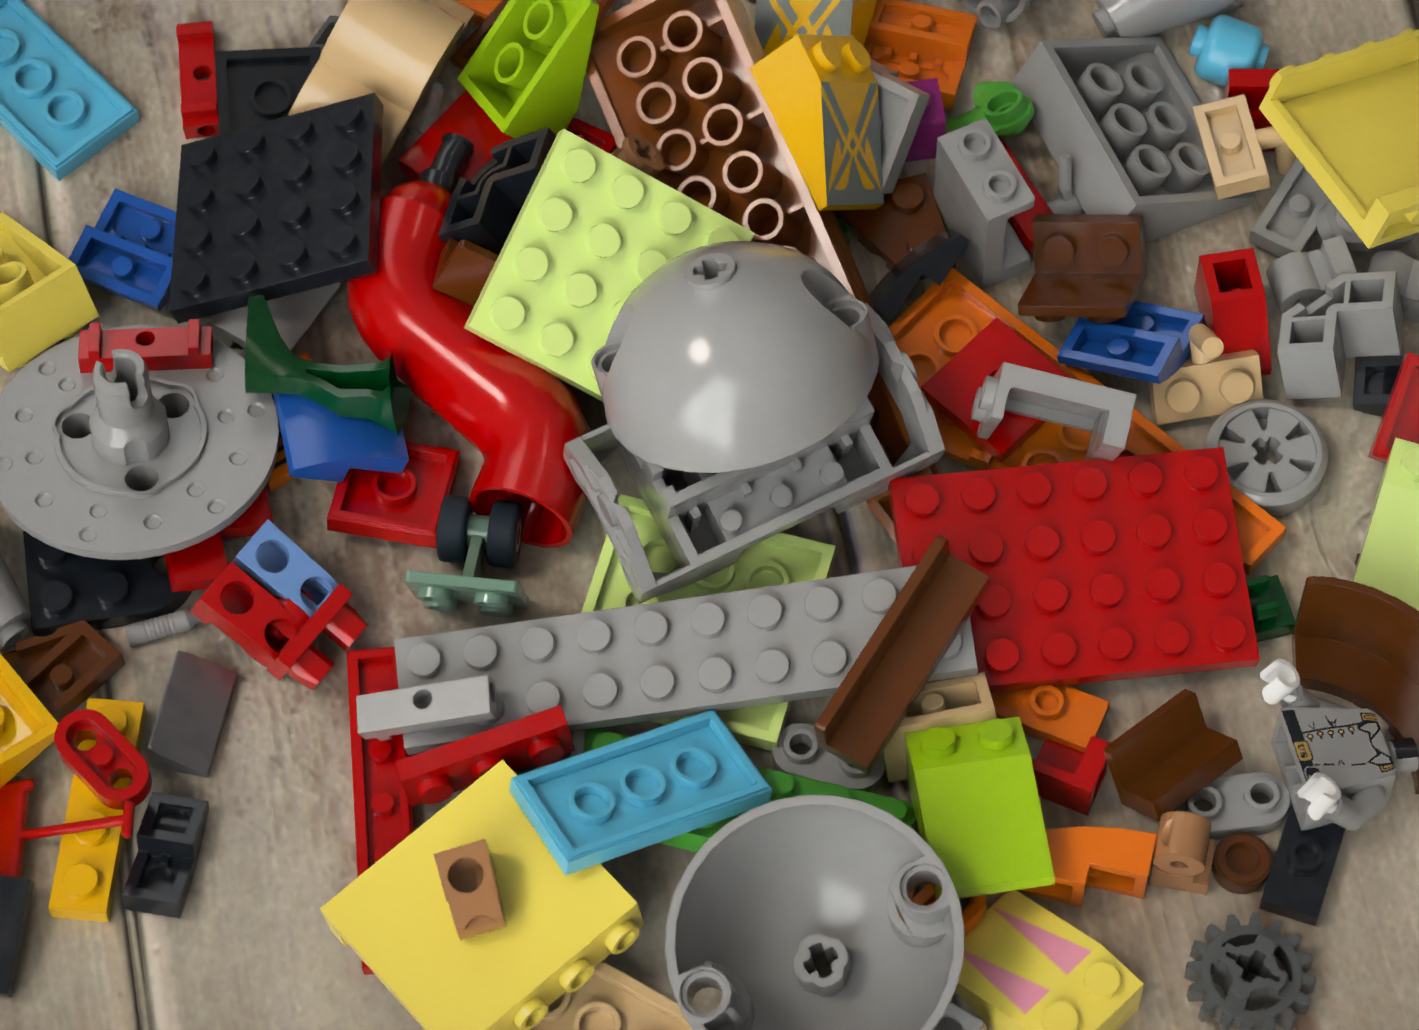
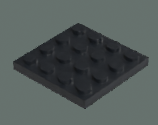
[169,92,384,324]

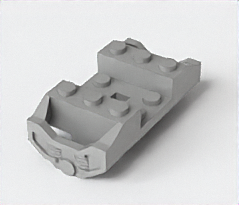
[563,303,945,604]

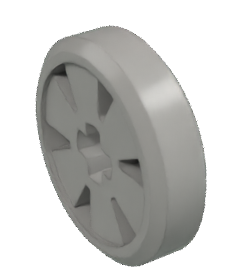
[1205,399,1328,516]

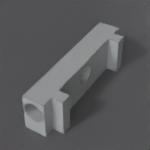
[356,675,497,741]

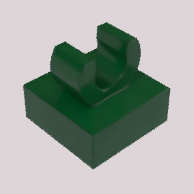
[1246,575,1296,643]

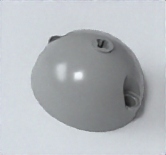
[591,241,879,473]
[665,795,964,1030]

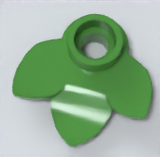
[946,82,1035,137]

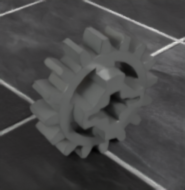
[1184,912,1316,1030]

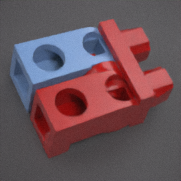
[190,519,368,690]

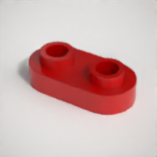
[54,709,152,810]

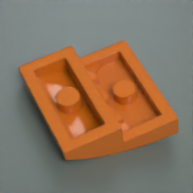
[864,0,978,111]

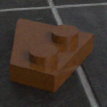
[833,173,956,280]
[1,620,126,723]

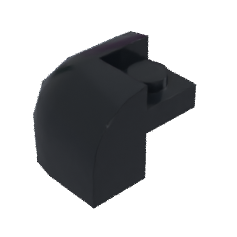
[437,127,556,255]

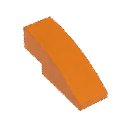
[1017,826,1157,907]

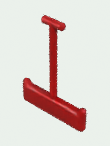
[0,779,135,878]

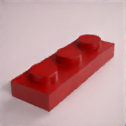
[395,705,576,807]

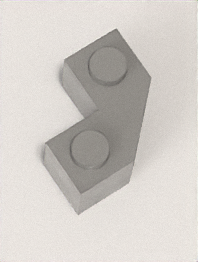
[1277,271,1404,400]

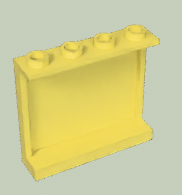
[1259,29,1419,249]
[320,760,644,1030]

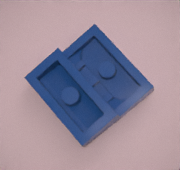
[69,189,176,311]
[1057,301,1206,384]
[273,393,409,482]

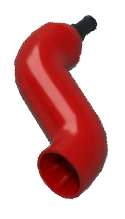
[347,133,591,548]

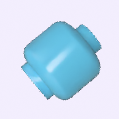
[1188,14,1270,87]

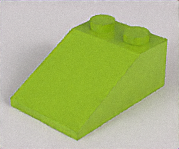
[457,0,600,138]
[904,716,1055,900]

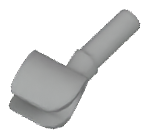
[1047,153,1083,214]

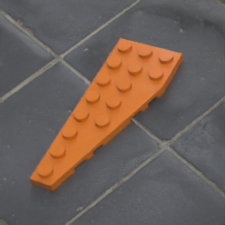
[888,267,1287,575]

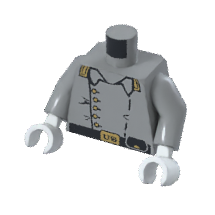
[1260,659,1419,831]

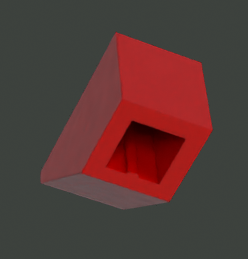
[1194,248,1272,376]

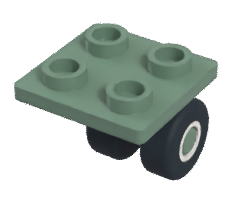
[404,495,529,617]

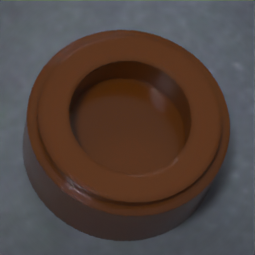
[1212,833,1272,894]

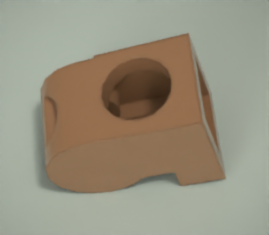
[1149,811,1216,895]
[434,839,507,941]

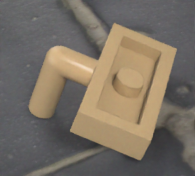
[1192,94,1297,200]
[1148,323,1264,425]

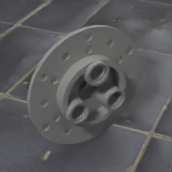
[0,325,279,560]

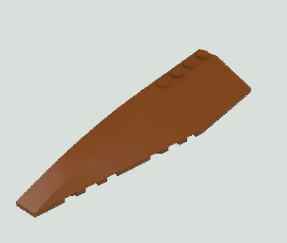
[586,0,939,543]

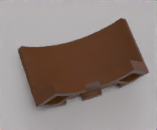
[1292,576,1419,794]

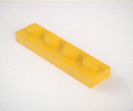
[48,698,147,922]

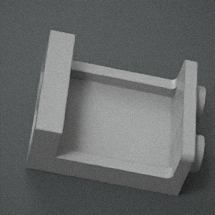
[934,119,1035,290]
[971,362,1137,461]

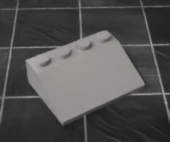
[1011,36,1256,243]

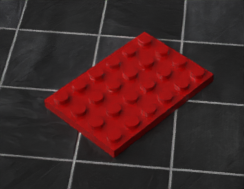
[888,447,1260,693]

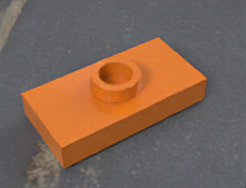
[991,685,1110,753]

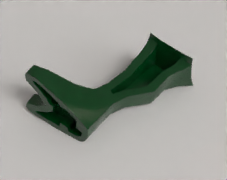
[245,295,411,436]

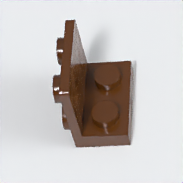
[1018,214,1147,323]

